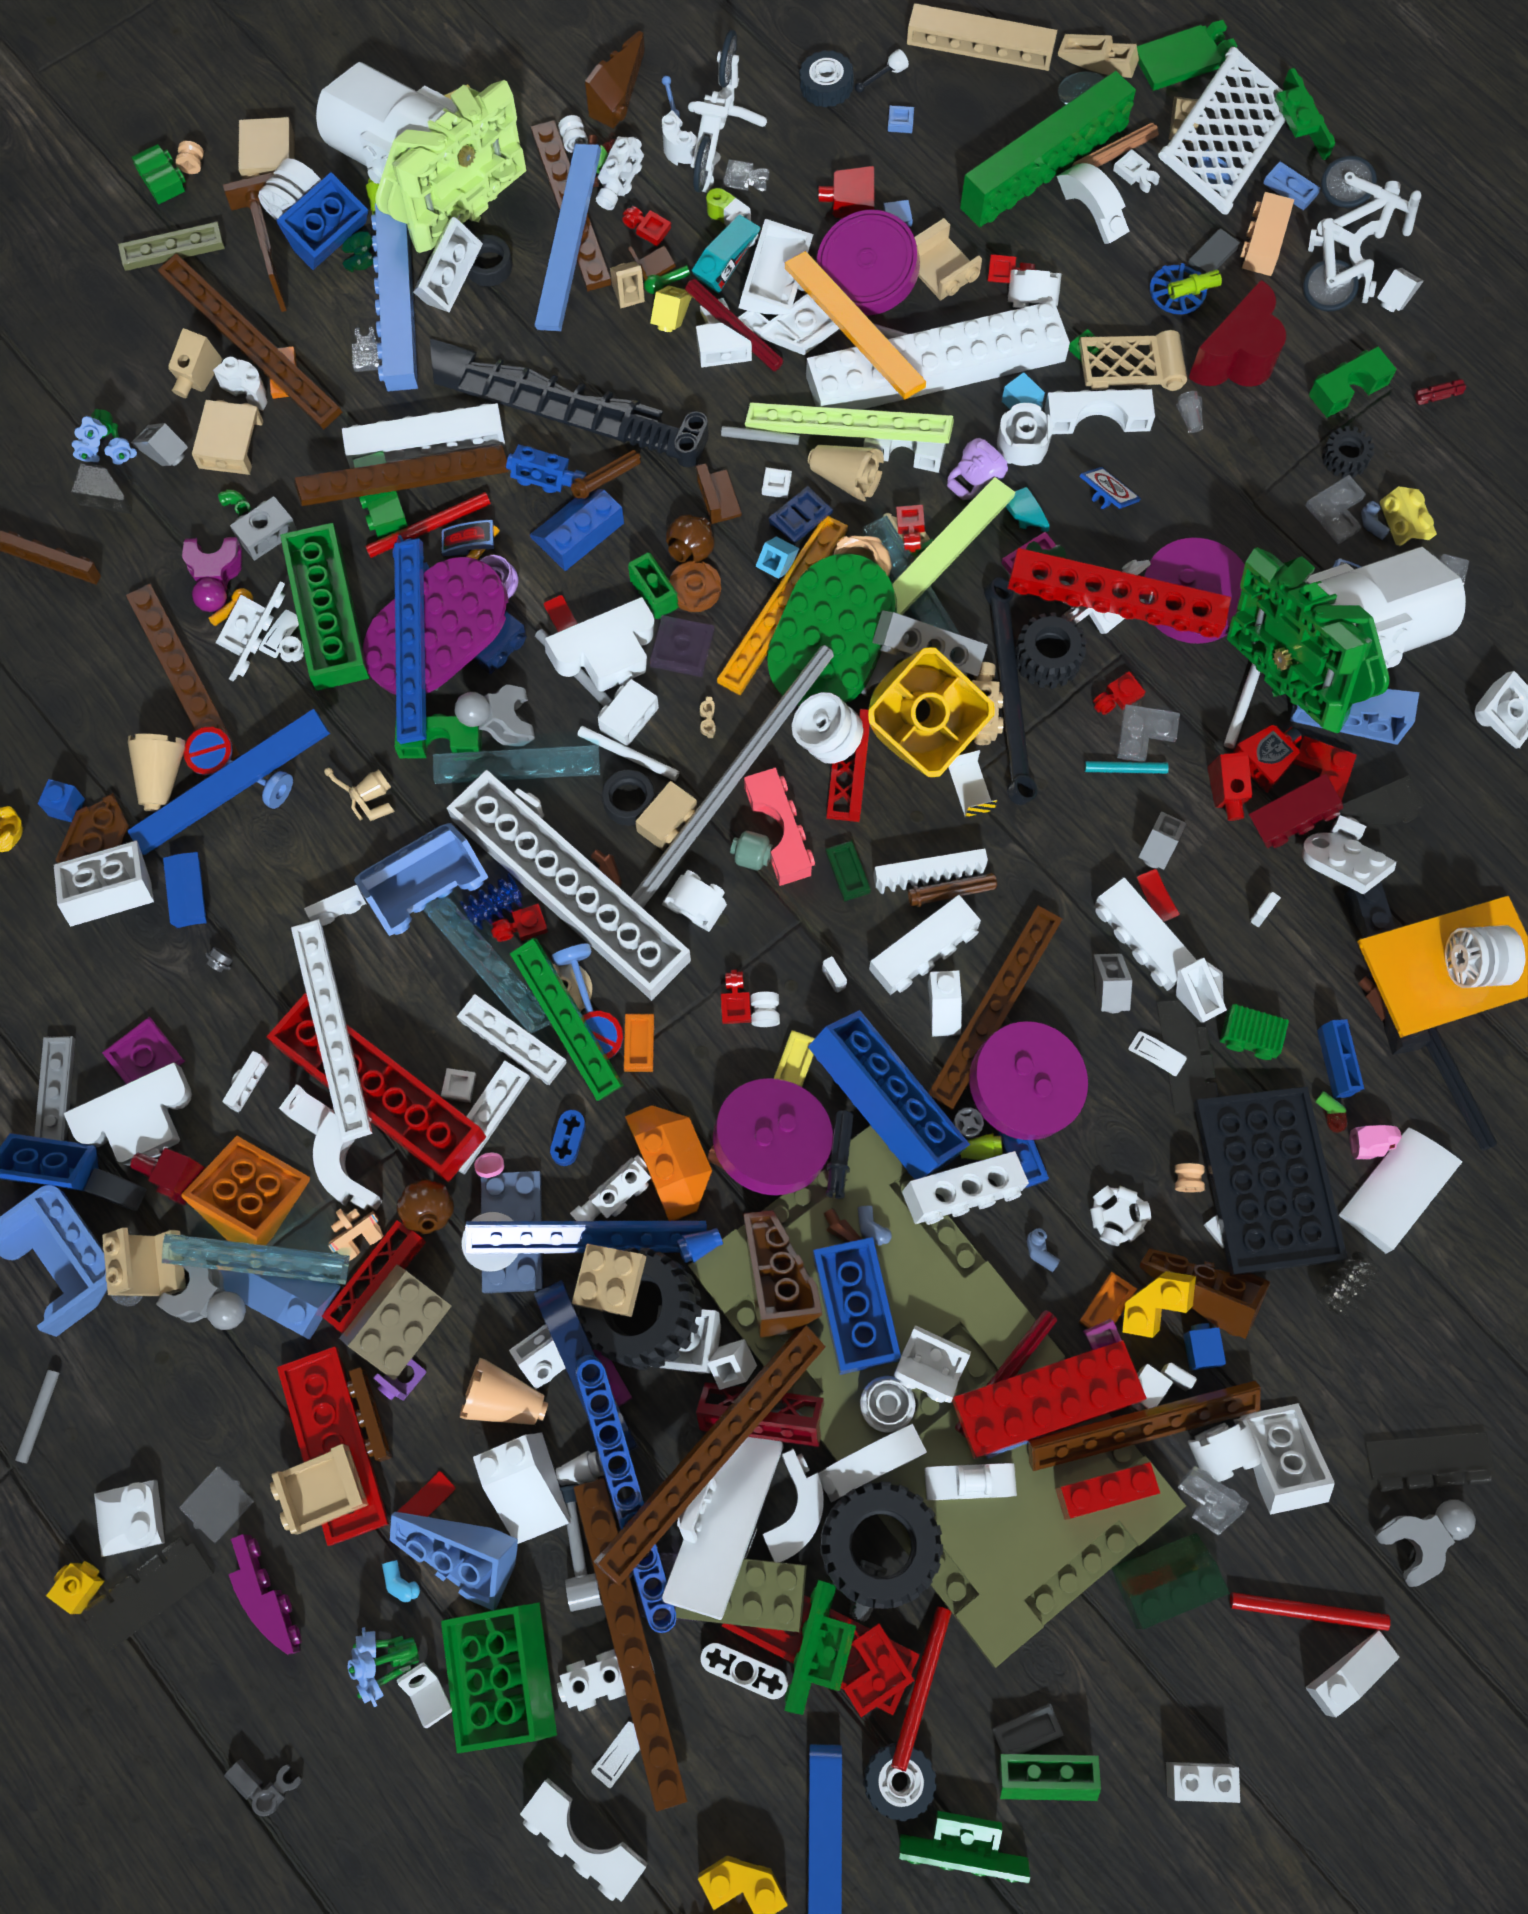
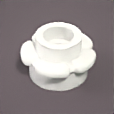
[279,636,304,662]

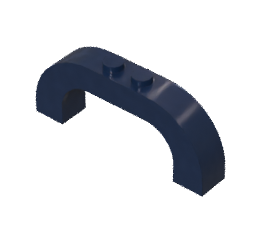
[534,1280,638,1461]

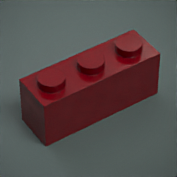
[1249,773,1343,848]

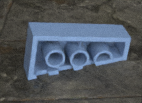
[1290,689,1419,745]

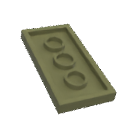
[675,1558,807,1632]

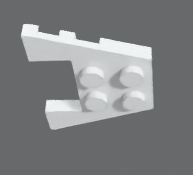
[738,285,839,355]

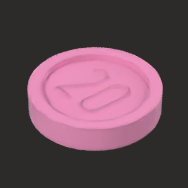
[474,1153,504,1178]

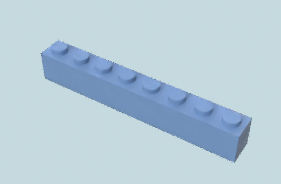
[371,203,418,391]

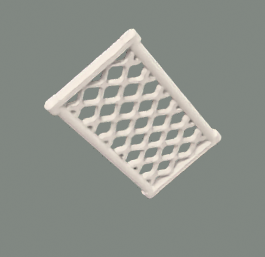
[1158,47,1285,214]

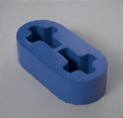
[550,1110,586,1166]

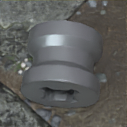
[953,1108,984,1140]

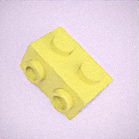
[1380,486,1437,546]

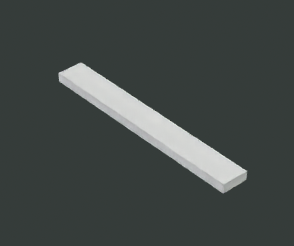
[291,919,373,1142]

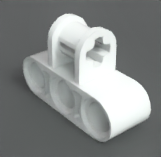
[925,1463,1017,1500]

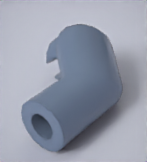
[1361,501,1391,540]
[858,1206,892,1245]
[1027,1228,1060,1272]

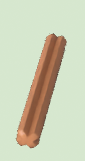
[1072,123,1158,167]

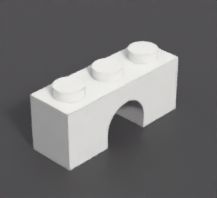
[864,438,946,473]

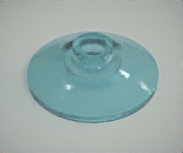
[1058,72,1104,105]

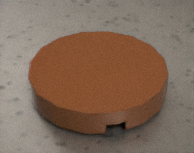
[670,561,721,612]

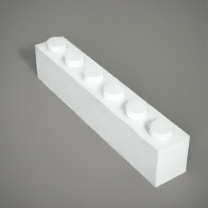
[342,403,505,469]

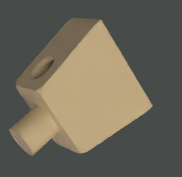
[169,328,223,398]

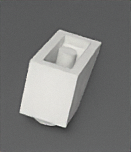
[1377,268,1424,312]
[696,323,752,367]
[928,971,961,1037]

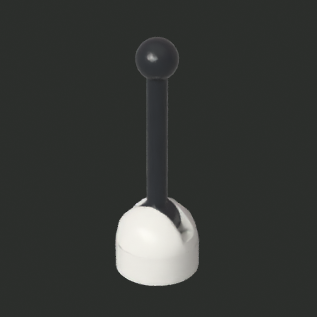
[855,49,909,93]

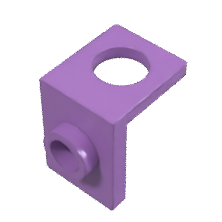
[374,1359,427,1401]

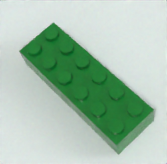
[280,523,370,691]

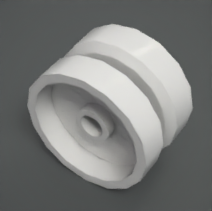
[792,693,863,764]

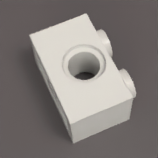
[1166,1762,1240,1803]

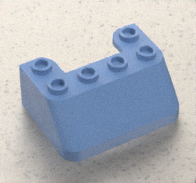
[354,823,489,936]
[0,1185,107,1337]

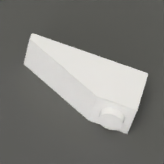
[1305,1630,1399,1717]

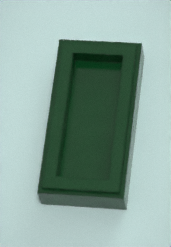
[826,840,871,902]

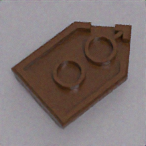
[55,793,129,863]

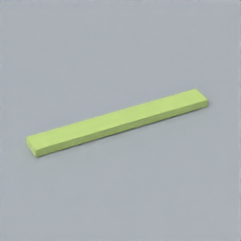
[745,403,954,443]
[892,477,1015,615]

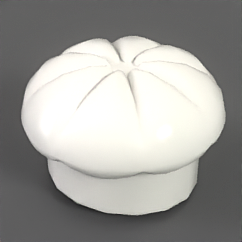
[860,1376,916,1432]

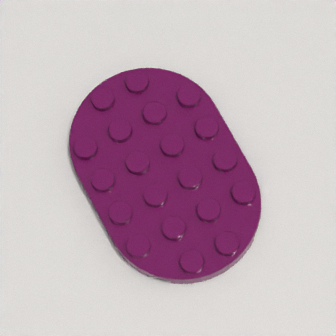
[363,557,508,695]

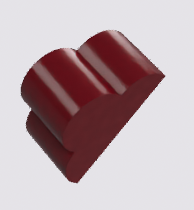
[1189,280,1286,387]

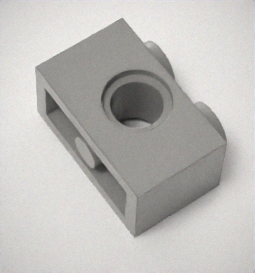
[230,496,297,561]

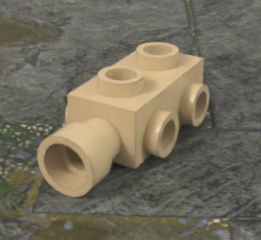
[972,662,1003,745]

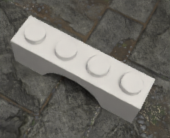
[1045,388,1155,434]
[520,1778,648,1902]

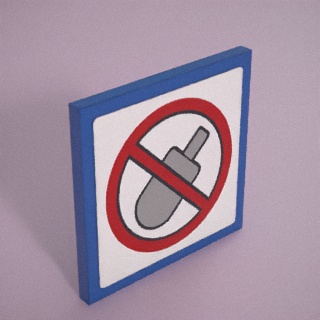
[1079,467,1141,509]

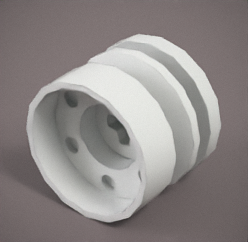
[258,158,321,221]
[1445,925,1525,988]

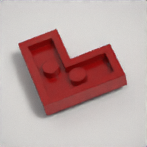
[1293,736,1357,801]
[843,1623,915,1717]

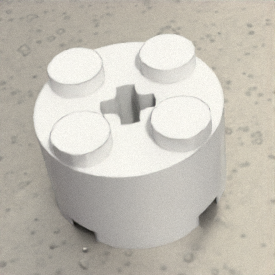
[997,403,1053,466]
[1188,1418,1261,1482]

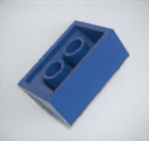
[277,172,368,270]
[530,489,624,571]
[0,1133,99,1191]

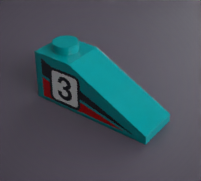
[692,214,761,294]

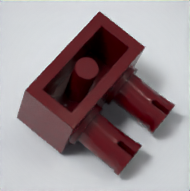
[130,1148,206,1206]

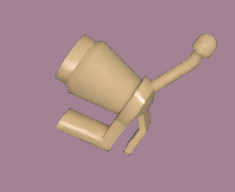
[324,767,395,821]

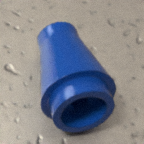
[676,1228,723,1263]

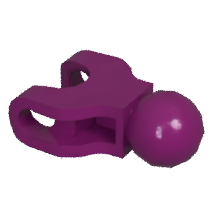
[182,537,242,612]

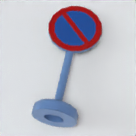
[184,727,293,809]
[551,944,623,1059]

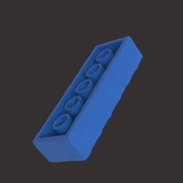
[808,1010,970,1180]

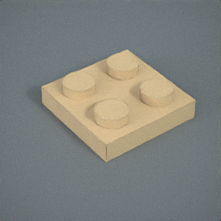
[572,1244,646,1317]

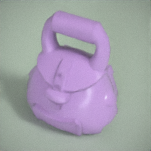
[947,438,1008,500]

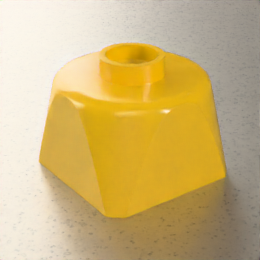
[869,648,995,777]

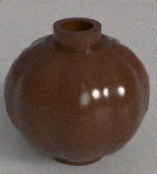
[666,515,715,563]
[397,1179,454,1234]

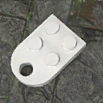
[1302,833,1396,894]

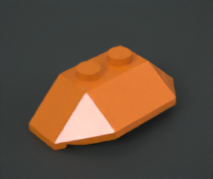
[625,1105,712,1221]

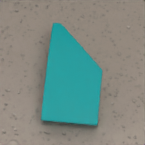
[1005,487,1050,532]

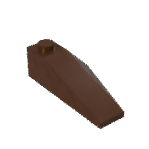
[585,31,645,129]
[743,1210,822,1337]
[1139,1248,1270,1339]

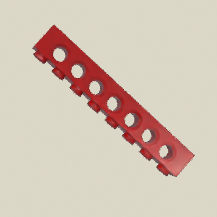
[1008,548,1231,638]

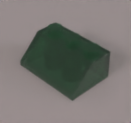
[1111,1533,1230,1630]

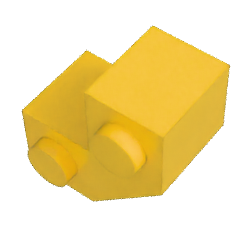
[1122,1271,1196,1338]
[698,1856,788,1914]

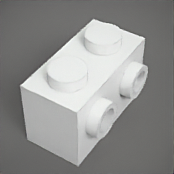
[509,1324,565,1389]

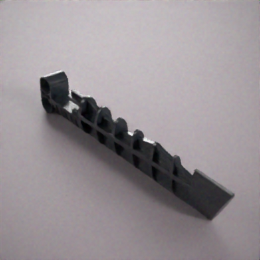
[430,339,709,468]

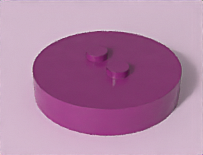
[817,210,920,316]
[1144,538,1245,644]
[970,1021,1088,1140]
[713,1079,833,1195]

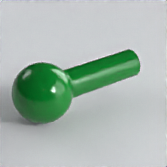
[644,265,691,294]

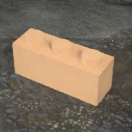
[1240,192,1294,276]

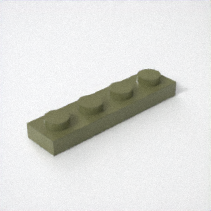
[118,222,225,271]

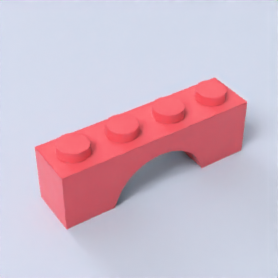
[744,768,815,886]

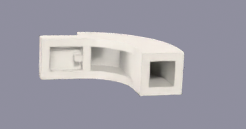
[1057,163,1129,244]
[313,1112,382,1210]
[818,1424,927,1502]
[763,1449,823,1562]

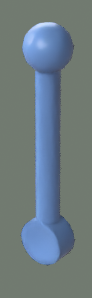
[662,75,679,117]

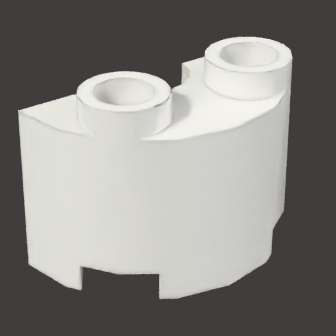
[662,110,697,165]
[1008,270,1062,308]
[213,357,267,411]
[662,870,727,932]

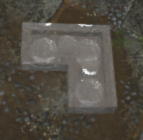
[1305,475,1366,544]
[1117,704,1180,762]
[1178,1466,1249,1536]

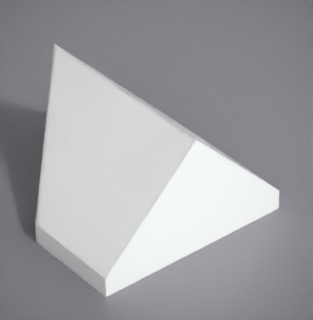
[1176,958,1227,1022]

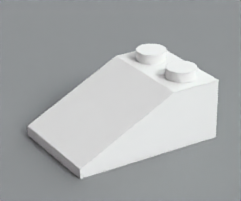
[1240,1403,1335,1514]
[473,1433,571,1544]

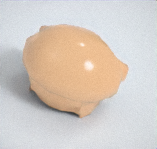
[834,536,892,577]

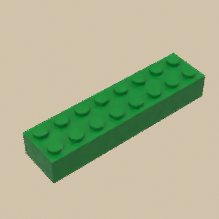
[960,71,1136,228]

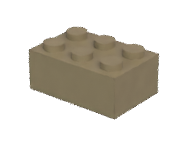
[339,1265,451,1381]

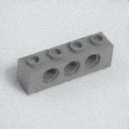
[872,611,987,677]

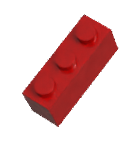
[1055,1462,1160,1520]

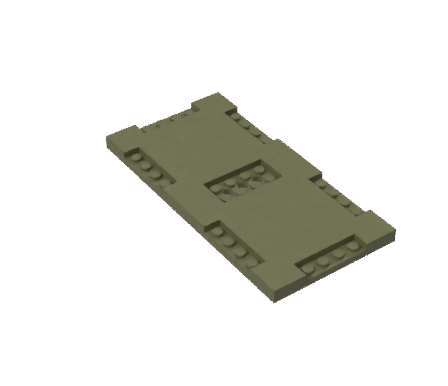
[688,1126,1186,1668]

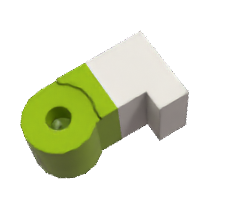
[706,188,751,227]

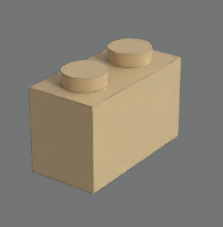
[635,781,697,851]

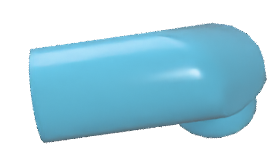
[382,1560,420,1602]

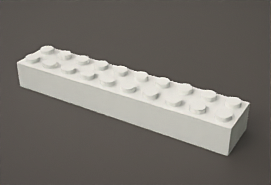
[806,301,1070,410]
[447,770,691,1001]

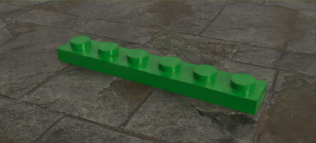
[510,938,624,1101]

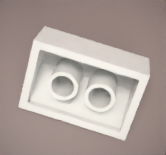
[413,217,483,312]
[54,841,154,927]

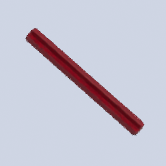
[685,279,784,372]
[955,1310,1057,1438]

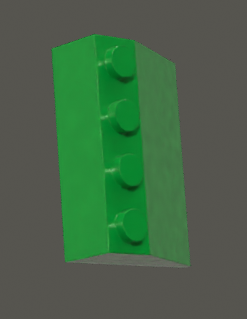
[441,1603,557,1753]

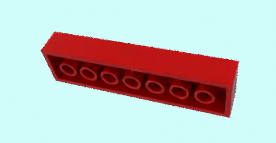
[267,993,486,1183]

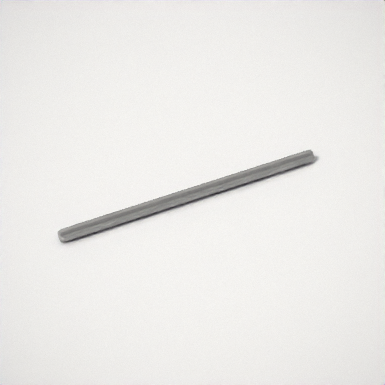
[630,645,834,908]

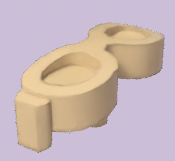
[699,697,715,738]

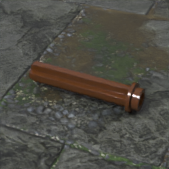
[571,450,641,499]
[908,873,997,908]

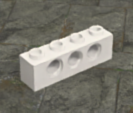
[902,1151,1029,1225]

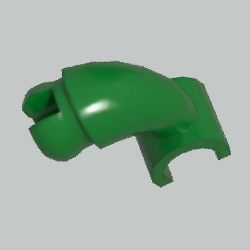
[218,489,252,517]

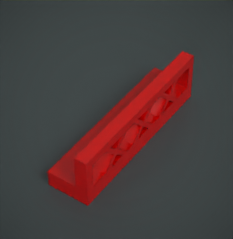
[826,709,870,822]
[321,1220,426,1334]

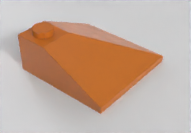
[182,1136,310,1257]

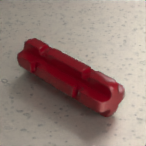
[1414,379,1466,405]

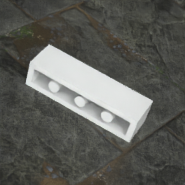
[1094,878,1197,991]
[869,895,981,995]

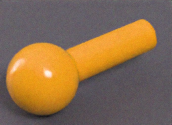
[209,588,253,626]

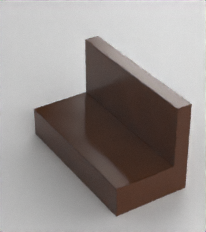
[696,464,742,524]

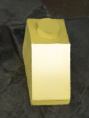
[650,286,692,332]

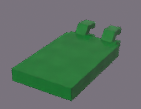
[1137,20,1237,91]

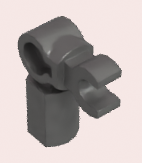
[224,1759,302,1816]

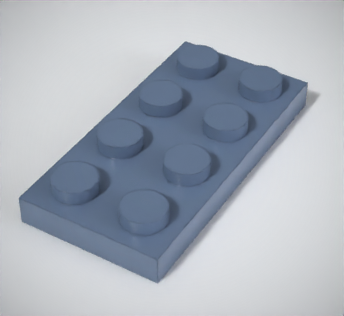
[481,1171,543,1293]

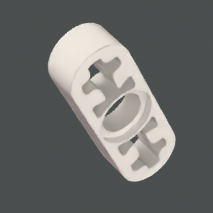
[701,1643,788,1699]

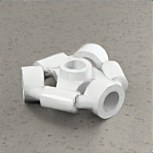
[1090,1185,1151,1246]

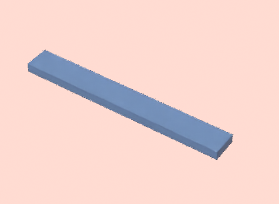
[535,144,601,331]

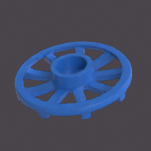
[1150,263,1207,314]

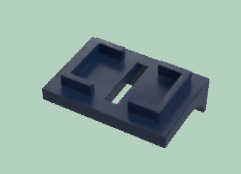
[769,486,833,544]

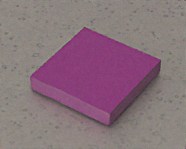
[102,1017,185,1084]

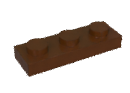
[347,1367,393,1462]

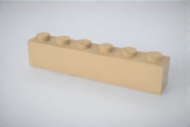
[907,3,1057,71]

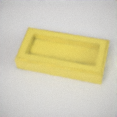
[774,1030,815,1087]

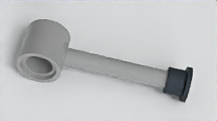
[560,1485,602,1612]

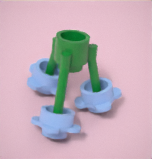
[72,409,137,465]
[348,1627,419,1707]

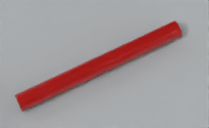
[365,492,491,558]
[1229,1592,1390,1631]
[891,1607,952,1772]

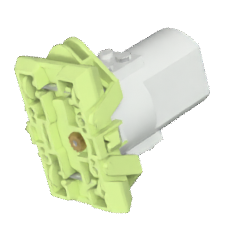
[316,62,526,253]

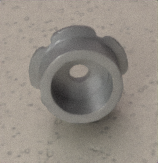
[206,947,233,972]

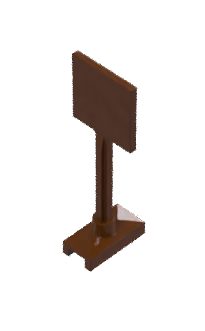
[223,173,287,312]

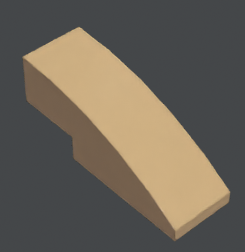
[1058,34,1139,78]

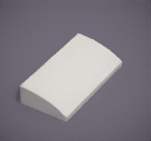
[739,219,813,314]
[1339,1128,1462,1253]

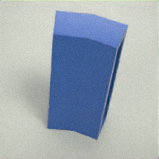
[163,852,207,928]
[1317,1019,1364,1099]

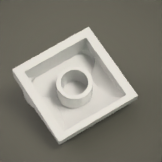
[1475,671,1528,749]
[651,1305,721,1374]
[94,1480,165,1557]

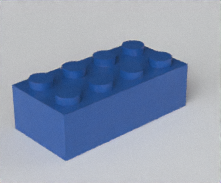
[812,1237,901,1375]

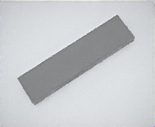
[34,1036,76,1141]

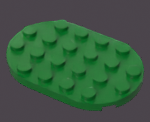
[767,554,897,707]

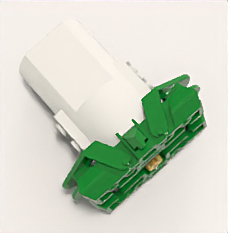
[1227,547,1465,733]

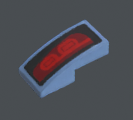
[442,520,494,556]

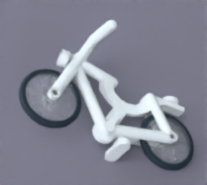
[688,30,767,193]
[1303,156,1421,311]

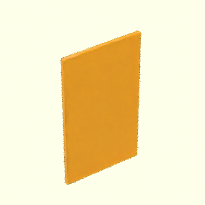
[1357,896,1528,1038]

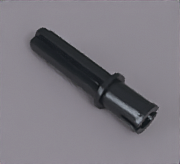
[826,1110,853,1199]

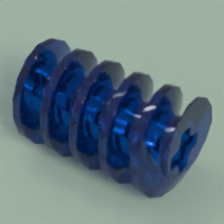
[459,873,523,930]

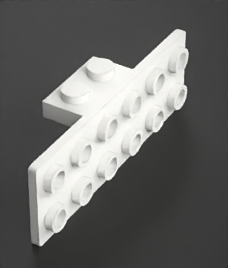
[662,1437,783,1620]

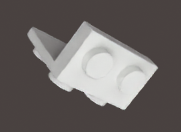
[894,1325,971,1403]

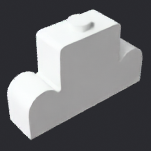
[545,597,654,691]
[64,1063,192,1166]

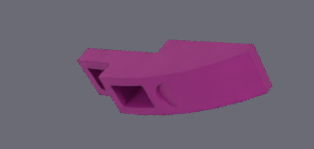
[228,1534,302,1655]

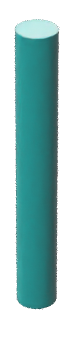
[1084,761,1169,774]

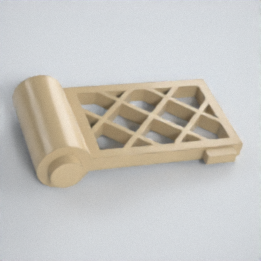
[1079,330,1187,391]

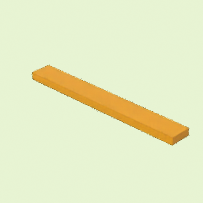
[785,251,926,400]
[717,516,848,695]

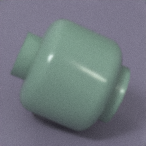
[730,831,773,871]

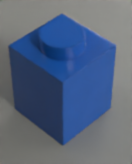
[38,779,85,822]
[1183,1323,1226,1371]

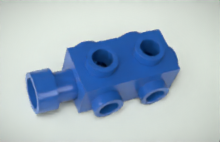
[506,444,587,493]

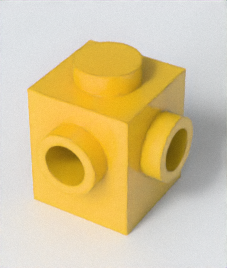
[46,1561,105,1614]

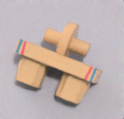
[328,1209,383,1262]

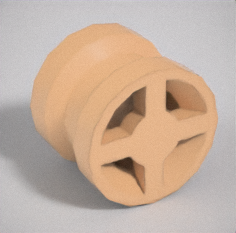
[175,141,204,174]
[1175,1163,1205,1192]

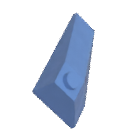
[217,1257,341,1340]
[390,1512,518,1611]

